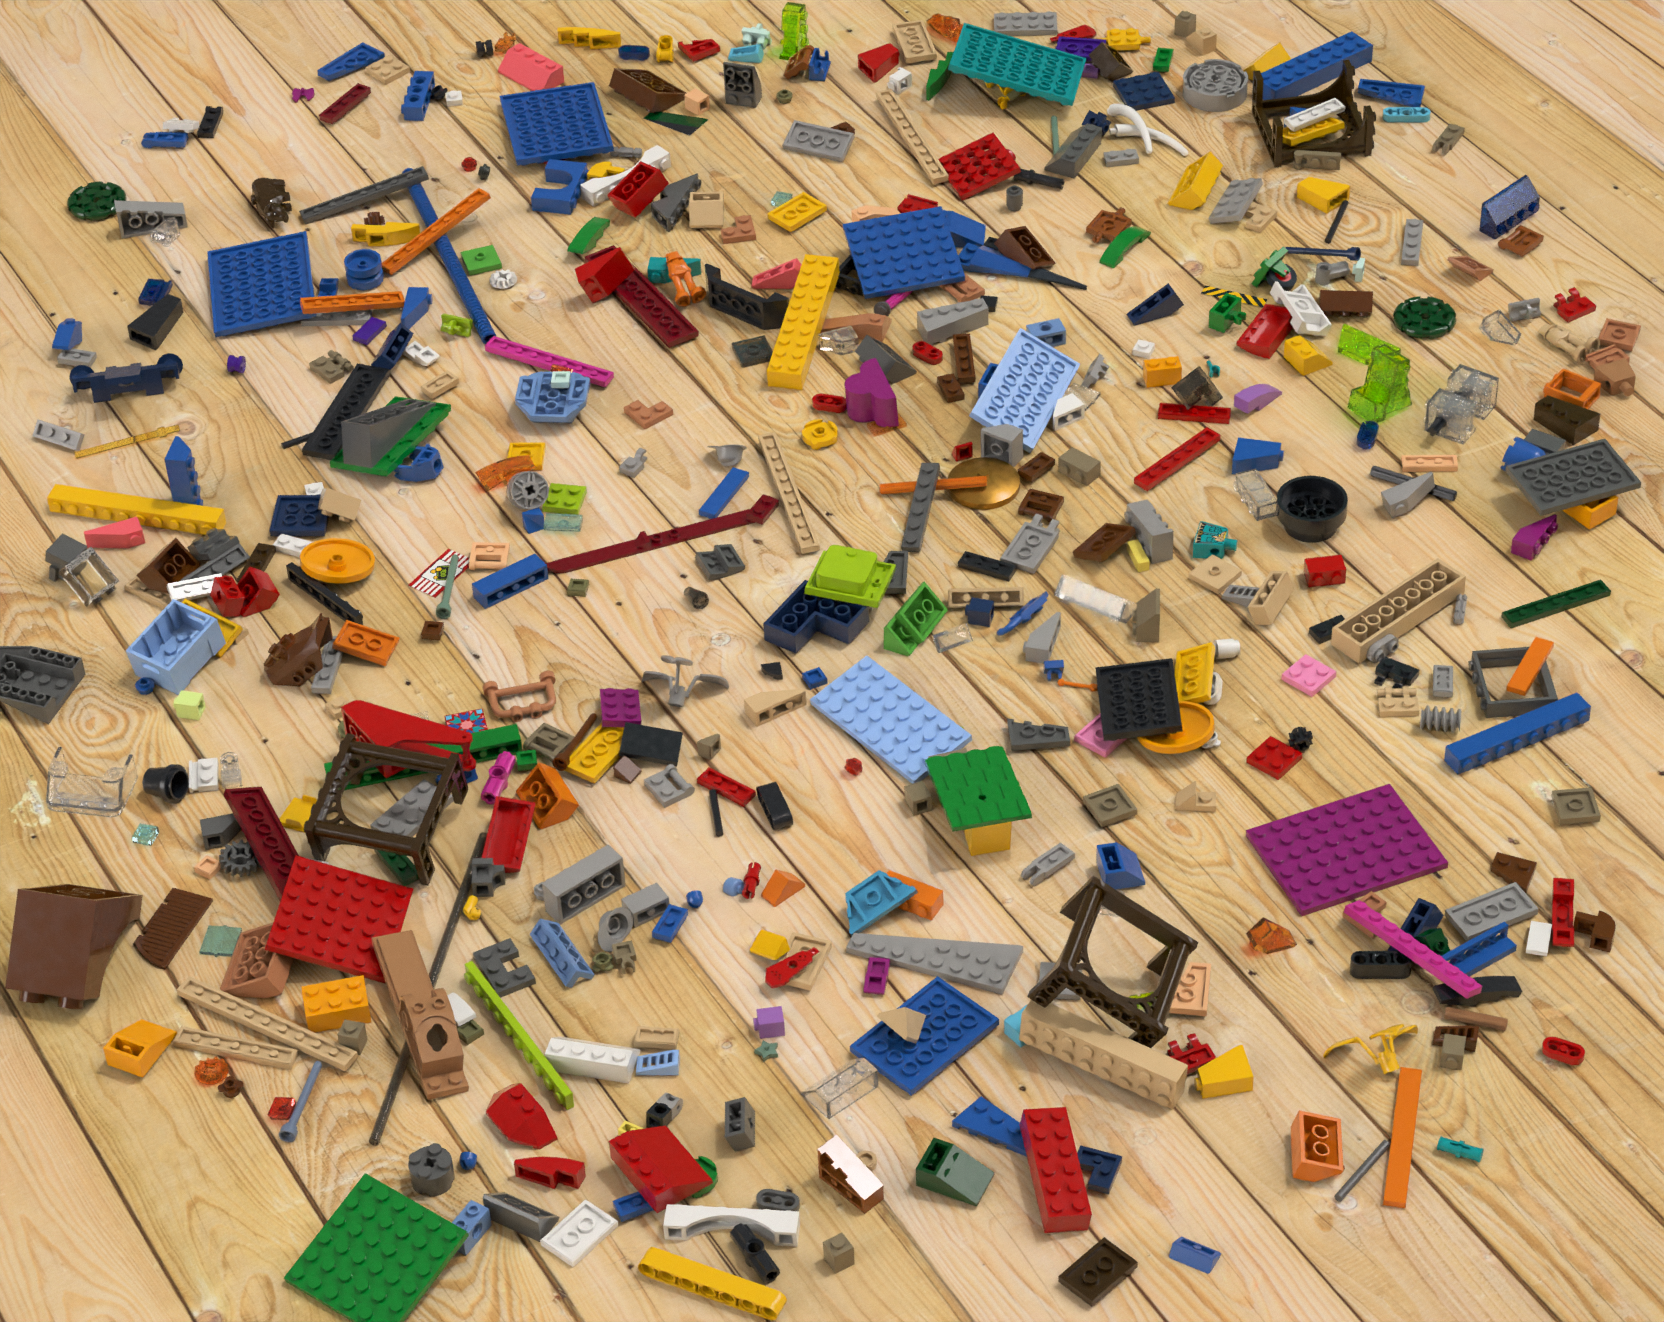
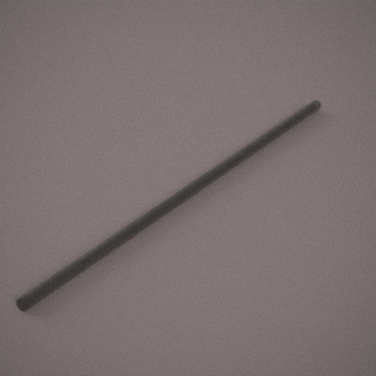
[369,832,487,1146]

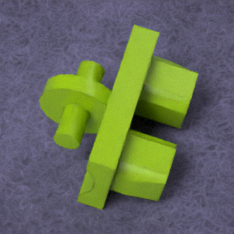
[441,314,473,337]

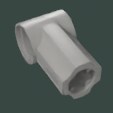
[1315,261,1350,285]

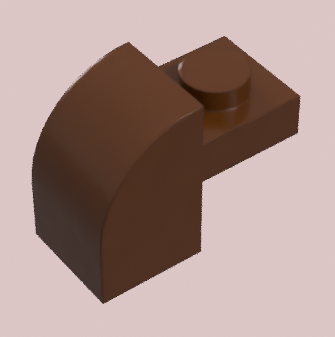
[1573,910,1616,953]

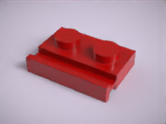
[897,194,938,213]

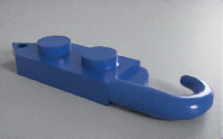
[996,591,1049,636]

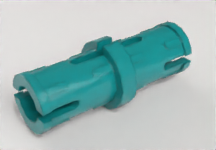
[1437,1136,1484,1162]

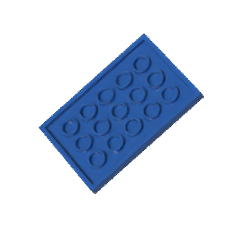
[850,976,999,1096]

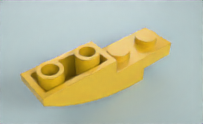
[351,222,420,246]

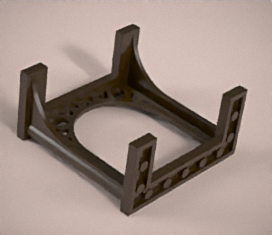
[1252,60,1376,168]
[304,733,468,886]
[1027,876,1198,1048]

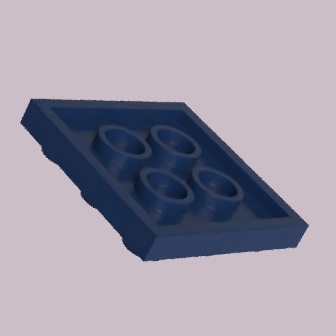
[1113,72,1175,111]
[270,495,329,537]

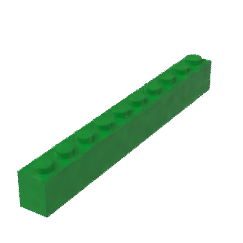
[324,724,523,790]

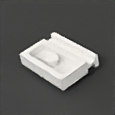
[189,758,219,793]

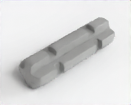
[610,147,642,158]
[1453,594,1467,625]

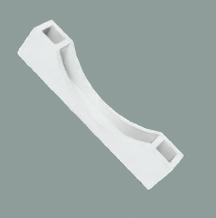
[580,145,671,207]
[663,1204,800,1247]

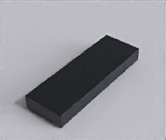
[958,551,1017,582]

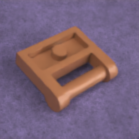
[940,273,985,302]

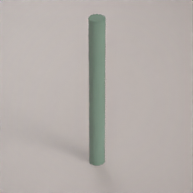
[1051,116,1059,156]

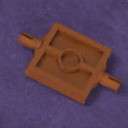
[1086,207,1132,243]

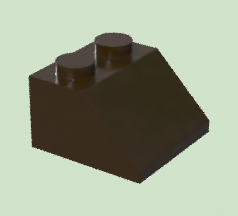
[1089,42,1133,81]

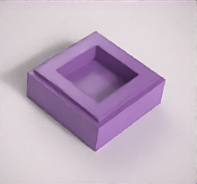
[1082,63,1100,78]

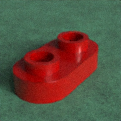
[912,341,943,365]
[812,393,847,413]
[1542,1037,1585,1065]

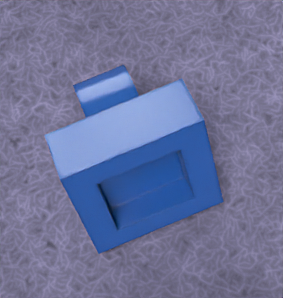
[1043,660,1064,681]

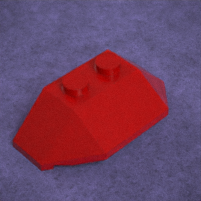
[486,1083,558,1150]

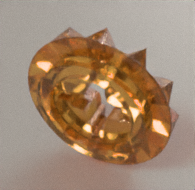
[194,1056,229,1085]

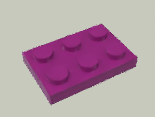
[599,688,642,727]

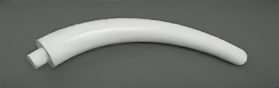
[1107,104,1153,154]
[1109,124,1188,156]

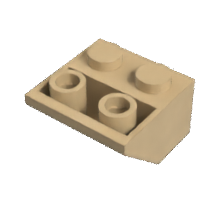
[689,191,724,229]

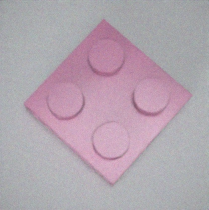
[1281,654,1336,697]

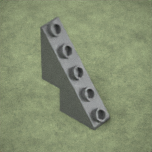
[651,173,702,232]

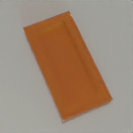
[867,413,907,437]

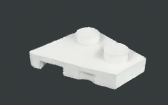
[163,117,199,133]

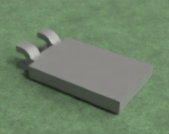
[1000,514,1060,574]

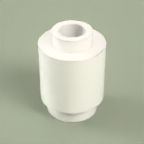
[1213,638,1240,659]

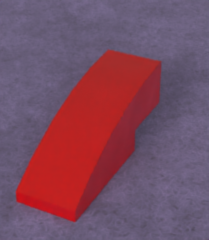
[514,1157,586,1189]

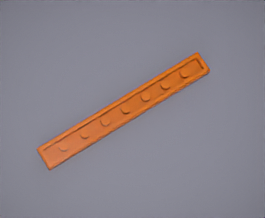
[382,188,491,275]
[1383,1067,1422,1208]

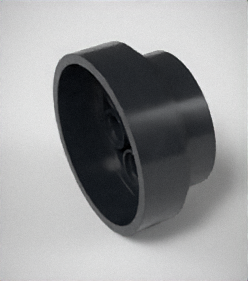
[1276,476,1348,543]

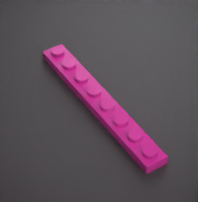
[485,336,614,387]
[1344,900,1483,999]

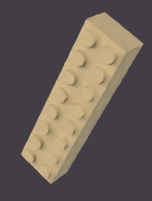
[1331,558,1466,664]
[1019,1000,1188,1110]

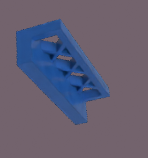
[1442,921,1517,977]

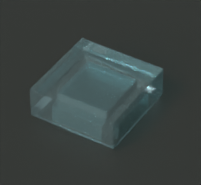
[771,191,793,207]

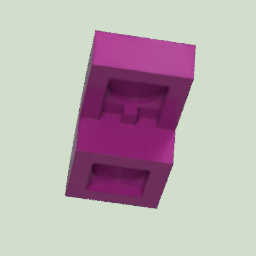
[863,957,890,995]

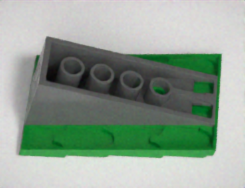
[330,396,451,476]

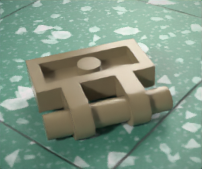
[309,350,354,384]

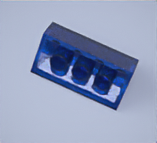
[1479,175,1540,239]

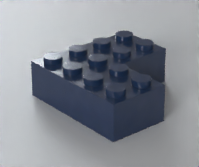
[763,580,869,653]

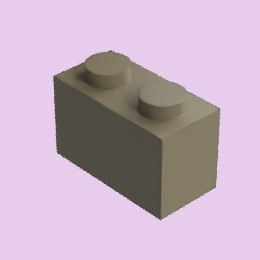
[1058,447,1101,486]

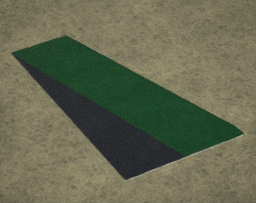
[643,111,708,136]

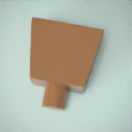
[1594,358,1636,396]

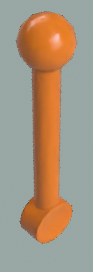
[1057,679,1097,691]

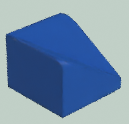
[522,507,545,534]

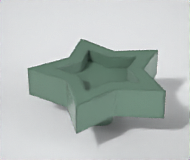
[754,1040,778,1062]

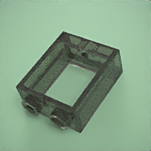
[58,547,119,607]

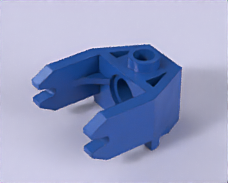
[394,444,444,482]

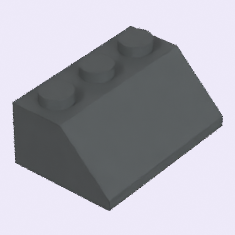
[855,334,917,383]

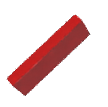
[697,767,756,807]

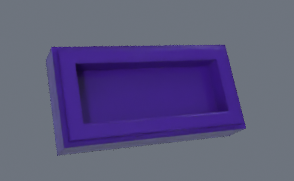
[352,317,387,345]

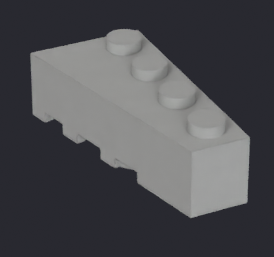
[114,200,188,239]
[917,298,989,346]
[1124,499,1174,564]

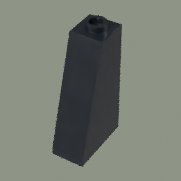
[127,294,184,350]

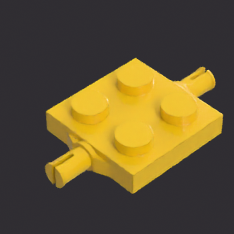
[1096,28,1151,50]

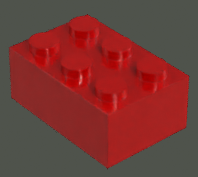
[607,161,669,218]

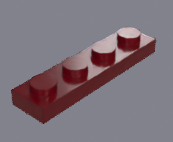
[319,83,371,125]

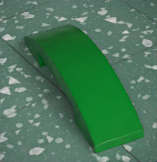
[1100,226,1151,268]

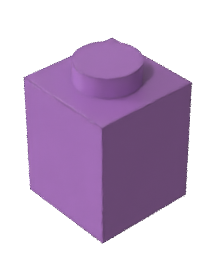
[753,1006,785,1039]

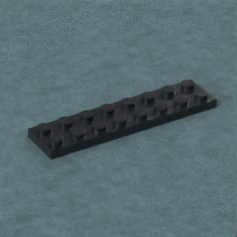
[302,363,390,460]

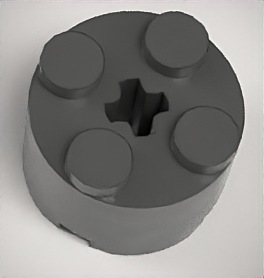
[408,1143,455,1196]

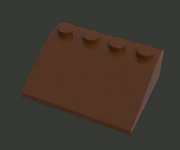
[609,68,687,113]

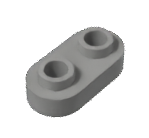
[1366,634,1399,663]

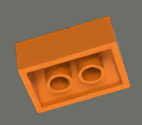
[516,762,579,829]
[1291,1110,1344,1182]

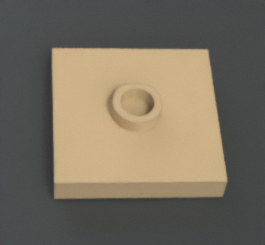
[1189,554,1242,594]

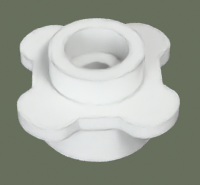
[1202,731,1221,748]

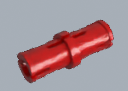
[742,862,761,899]

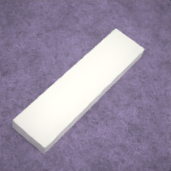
[1284,98,1345,132]

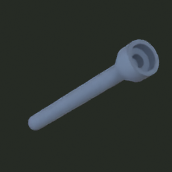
[279,1061,322,1142]

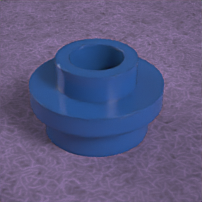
[135,677,155,695]

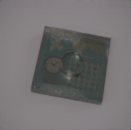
[731,335,773,368]

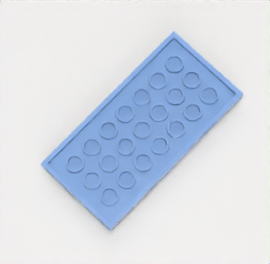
[969,328,1080,453]
[810,656,972,784]

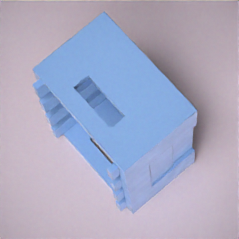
[126,599,226,695]

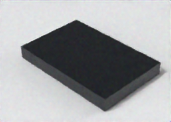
[619,722,683,767]

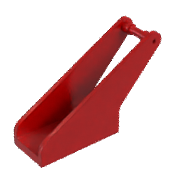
[341,700,476,778]

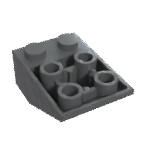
[723,62,762,108]

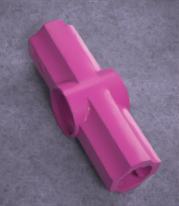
[481,751,516,805]

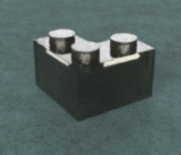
[1171,366,1223,409]

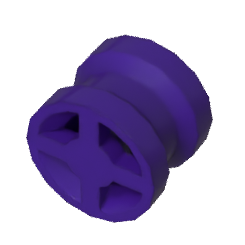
[227,355,246,373]

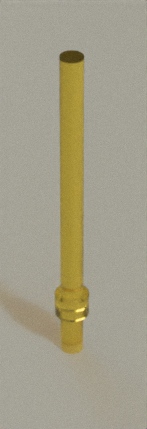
[74,424,180,459]

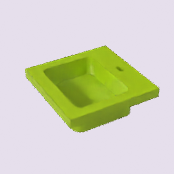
[804,545,896,608]

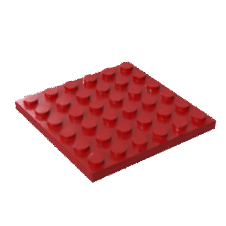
[265,855,413,984]

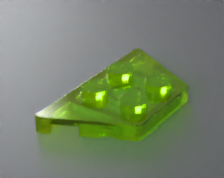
[1338,324,1401,365]

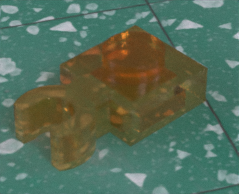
[494,32,516,54]

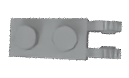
[1021,843,1075,886]

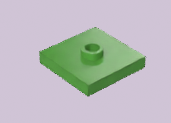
[460,245,502,276]

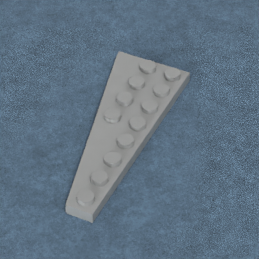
[846,933,1023,995]

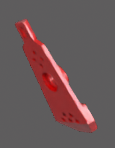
[1050,24,1097,43]
[765,947,820,988]

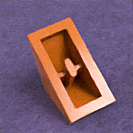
[761,869,805,907]

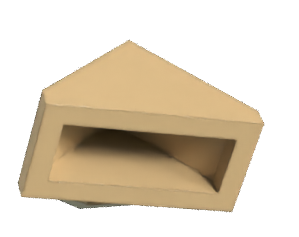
[877,1007,926,1044]

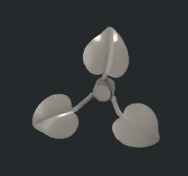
[642,655,729,707]

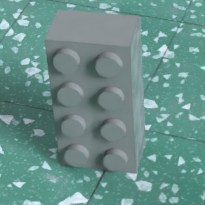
[542,845,626,925]

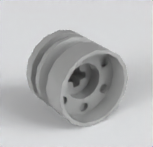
[506,471,549,510]

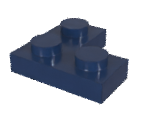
[1077,1145,1122,1194]

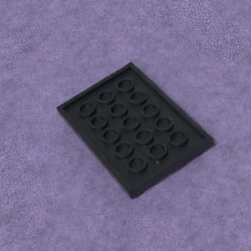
[1095,658,1183,741]

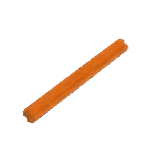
[879,476,987,494]

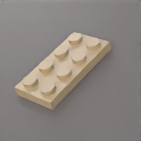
[892,20,937,64]

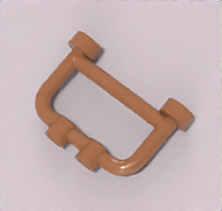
[482,670,556,722]

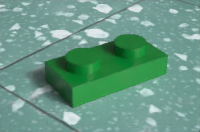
[1153,48,1174,72]

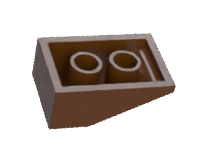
[994,226,1055,269]

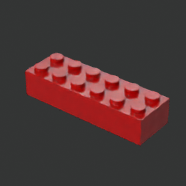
[1020,1107,1092,1233]

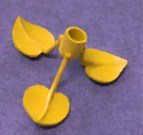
[1323,1024,1418,1074]

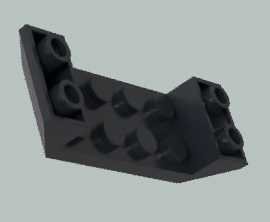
[705,264,789,330]

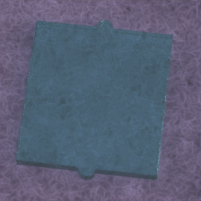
[200,925,242,957]

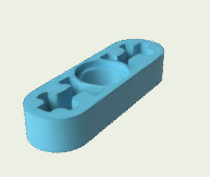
[1382,107,1431,122]

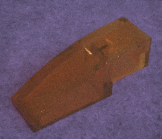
[475,455,536,492]

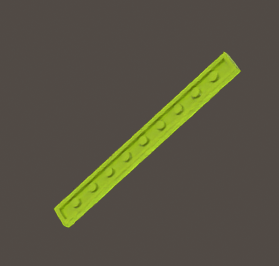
[464,961,574,1110]

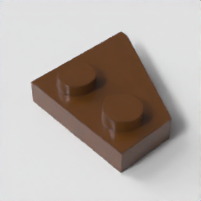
[1491,852,1537,893]

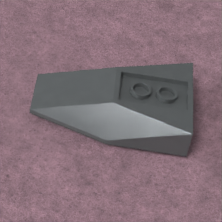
[0,646,86,724]

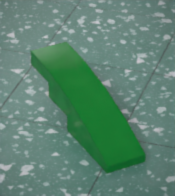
[926,52,954,101]
[567,217,610,254]

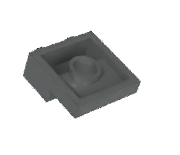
[187,528,240,560]

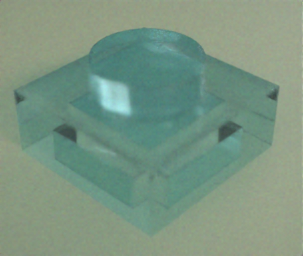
[132,823,159,846]

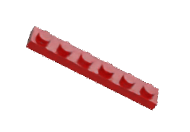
[1134,427,1221,491]

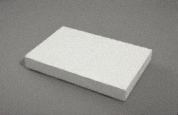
[540,1199,618,1267]

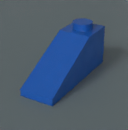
[401,287,433,329]

